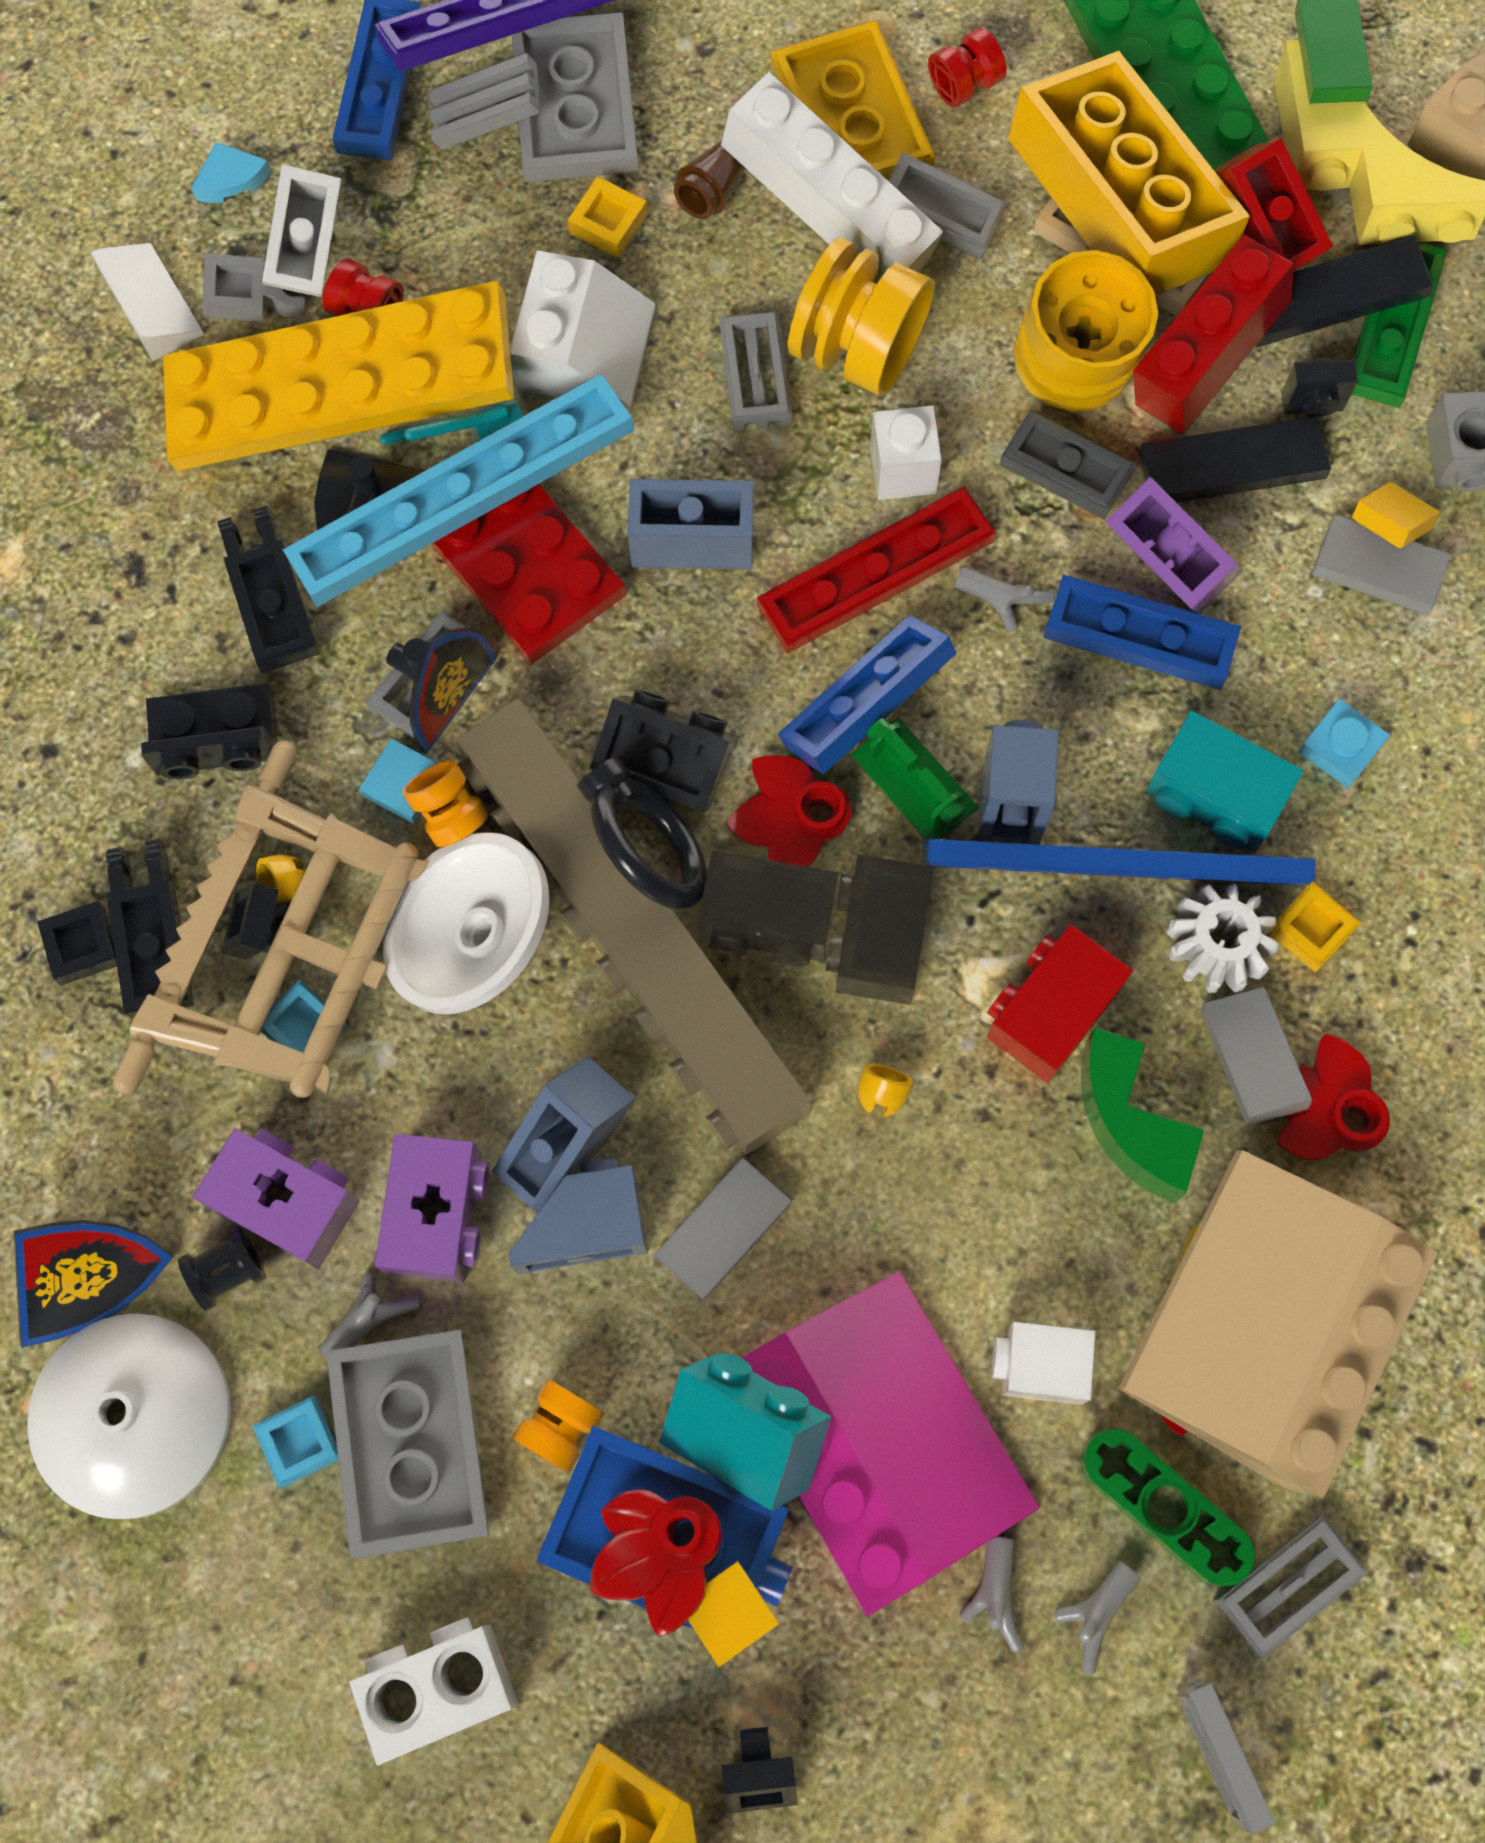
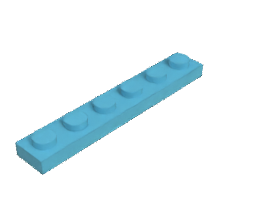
[283,373,634,607]

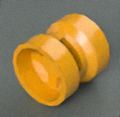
[402,760,489,847]
[512,1379,605,1473]

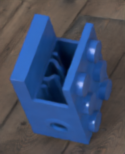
[536,1426,793,1630]

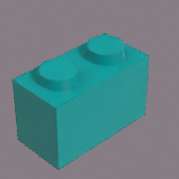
[1145,710,1304,853]
[659,1353,832,1511]

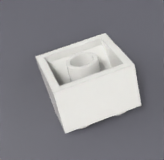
[510,250,656,412]

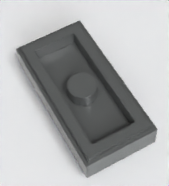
[1000,409,1136,520]

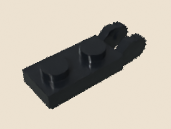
[217,505,320,673]
[106,838,194,1019]

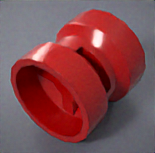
[928,27,1007,108]
[322,258,404,317]

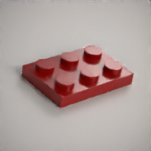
[430,484,627,665]

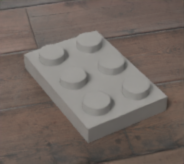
[511,12,639,182]
[326,1330,489,1560]

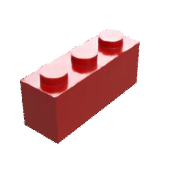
[1133,234,1294,435]

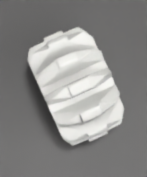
[1166,884,1279,993]

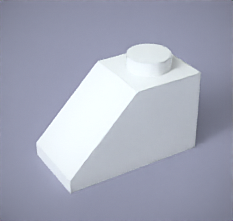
[262,165,341,297]

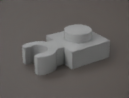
[203,253,305,322]

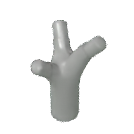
[955,566,1055,632]
[317,1273,421,1359]
[959,1537,1023,1652]
[1055,1561,1140,1675]

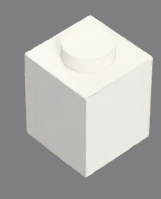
[870,405,942,500]
[991,1322,1095,1405]

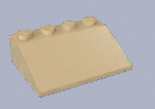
[1118,1150,1438,1498]

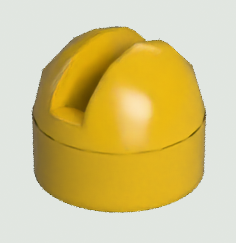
[256,854,305,906]
[857,1063,913,1117]

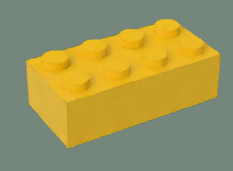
[1008,51,1250,296]

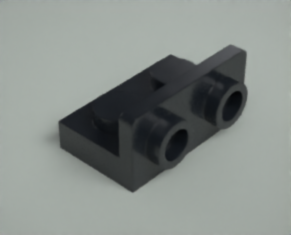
[141,683,278,779]
[589,689,739,812]

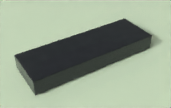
[1256,235,1433,348]
[1138,416,1331,503]

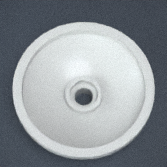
[383,833,549,1014]
[27,1314,231,1519]

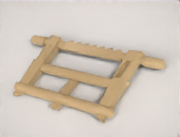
[113,740,429,1098]

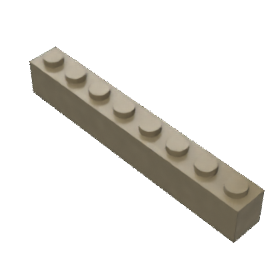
[456,698,811,1158]

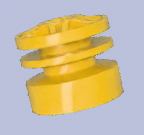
[787,236,935,397]
[1013,250,1159,413]

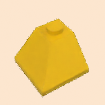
[548,1742,697,1843]

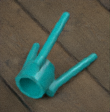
[380,399,523,445]

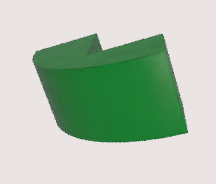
[1081,1027,1204,1203]

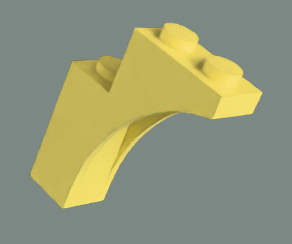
[1274,40,1485,245]

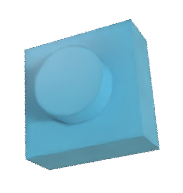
[1298,699,1390,789]

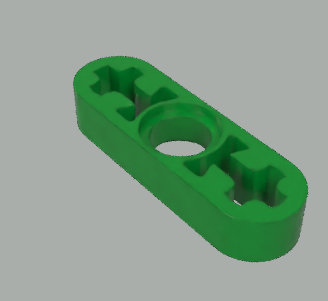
[1080,1429,1255,1586]

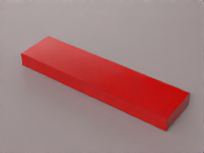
[757,486,996,654]

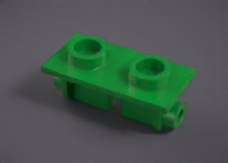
[851,717,979,840]

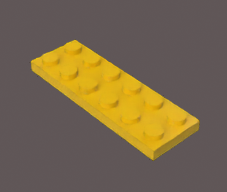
[163,280,514,471]

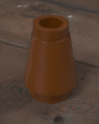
[674,140,745,219]

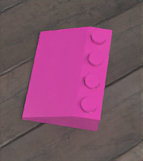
[742,1271,1040,1617]

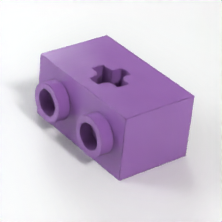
[1105,477,1244,614]
[192,1128,359,1270]
[375,1134,490,1283]

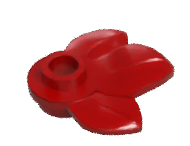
[727,755,852,874]
[1277,1033,1390,1160]
[590,1489,722,1637]

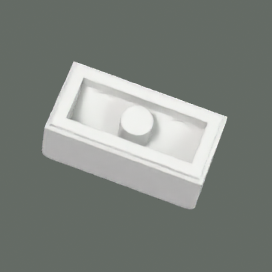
[90,243,204,361]

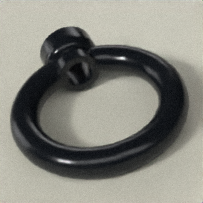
[576,756,708,909]

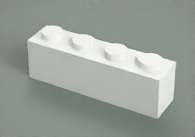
[721,72,943,284]

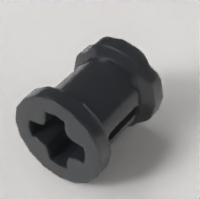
[178,1226,266,1311]

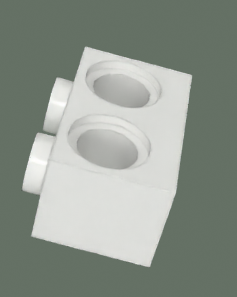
[349,1617,519,1766]

